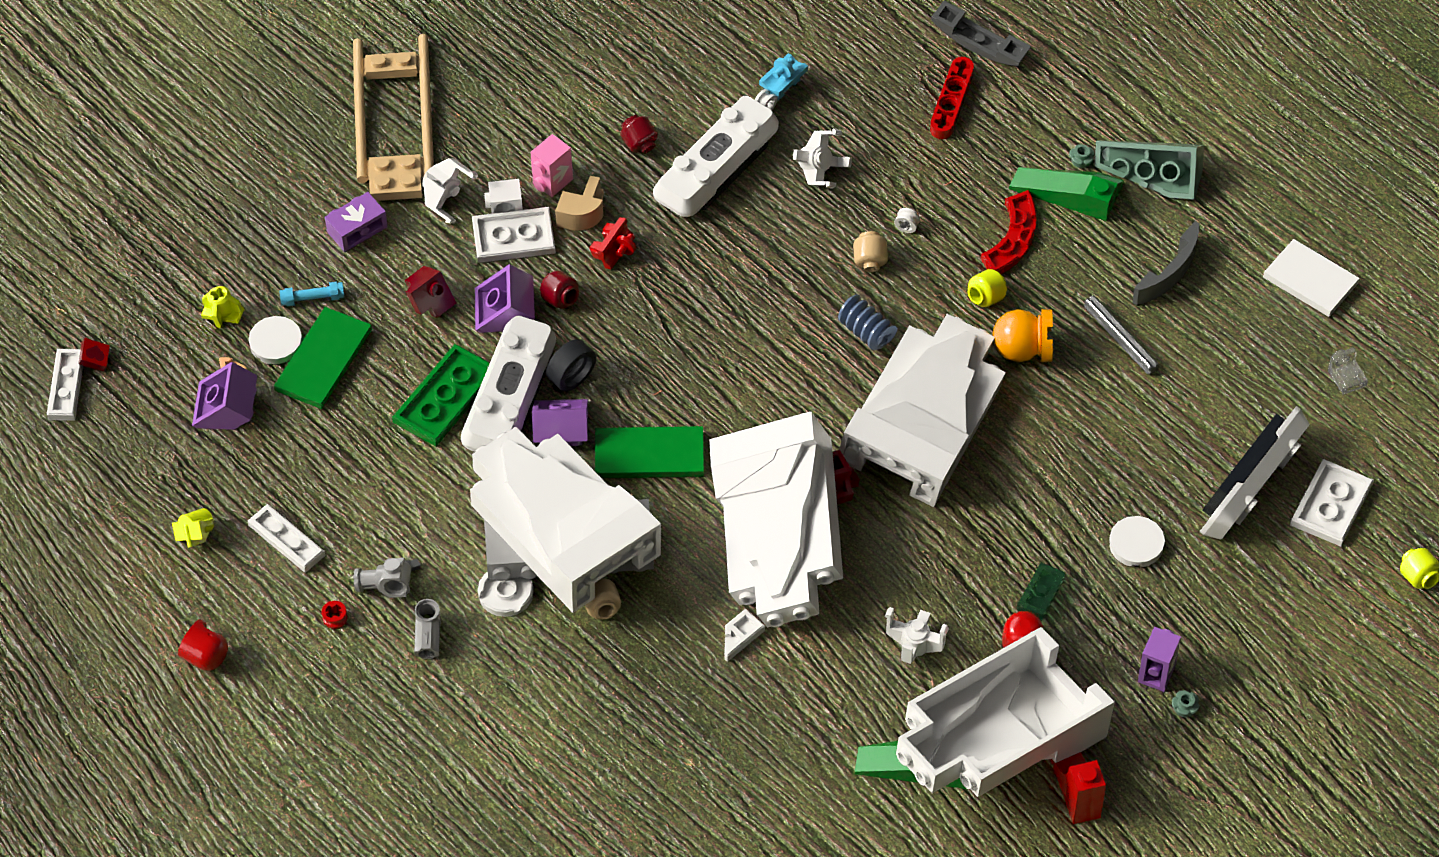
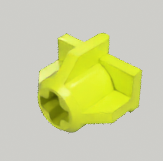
[201,286,244,328]
[172,508,214,548]

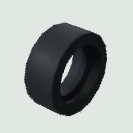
[546,339,597,392]

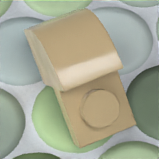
[555,175,604,231]

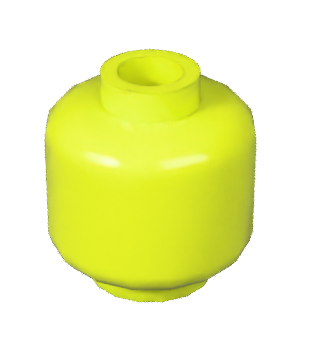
[967,269,1007,308]
[1400,548,1439,589]

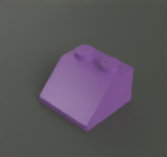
[475,264,535,333]
[192,362,257,430]
[532,399,588,446]

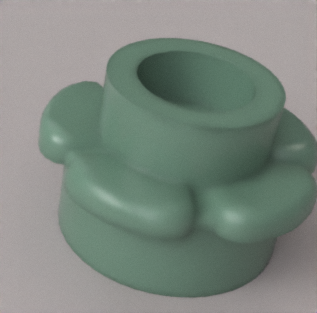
[1069,144,1095,168]
[1172,690,1200,718]

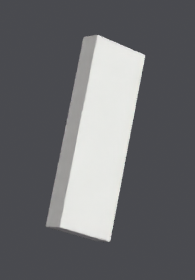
[47,349,83,421]
[248,504,325,573]

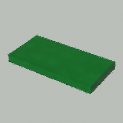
[274,307,372,409]
[392,344,490,447]
[595,426,704,478]

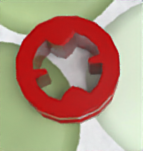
[321,600,348,629]

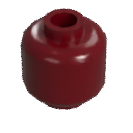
[620,114,658,154]
[540,271,579,309]

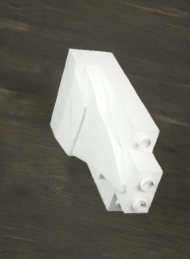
[839,314,1006,507]
[709,412,843,628]
[470,427,661,613]
[896,627,1115,797]

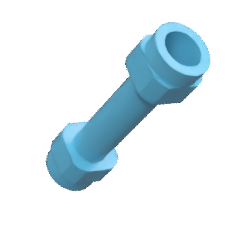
[279,282,345,306]

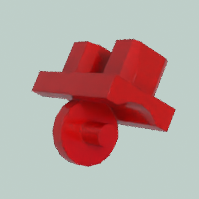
[590,217,636,269]

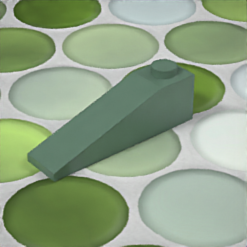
[1095,140,1204,199]

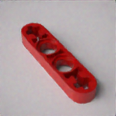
[930,57,974,139]

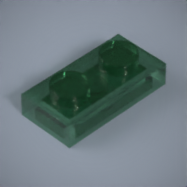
[1017,562,1066,621]

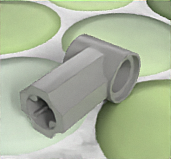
[414,599,441,659]

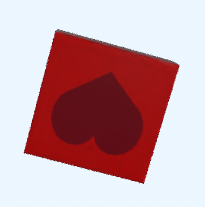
[78,338,110,371]

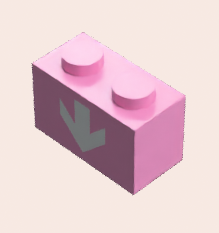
[531,134,573,197]

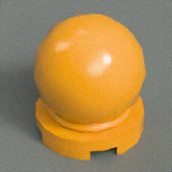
[992,309,1053,362]

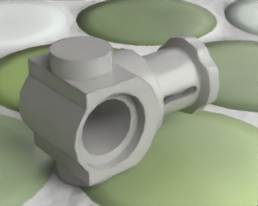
[353,558,411,598]

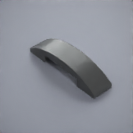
[931,0,1031,66]
[1132,221,1199,305]

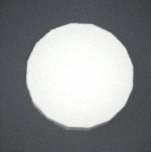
[249,316,303,365]
[1109,516,1165,567]
[478,573,534,617]

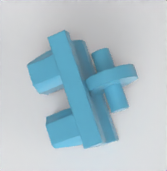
[759,53,808,101]

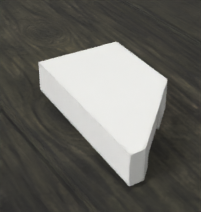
[725,609,765,662]

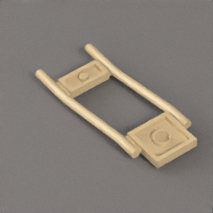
[353,34,434,201]

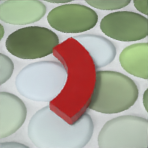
[981,190,1036,274]

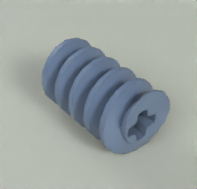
[838,294,898,350]

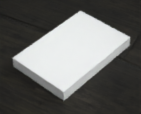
[472,207,556,263]
[1263,239,1359,317]
[1290,459,1374,547]

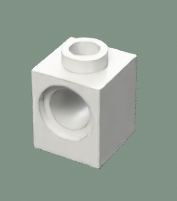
[484,179,523,214]

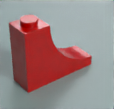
[1050,752,1106,824]

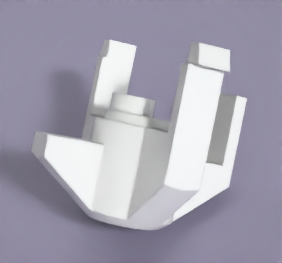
[793,129,852,189]
[423,158,478,223]
[885,607,949,664]

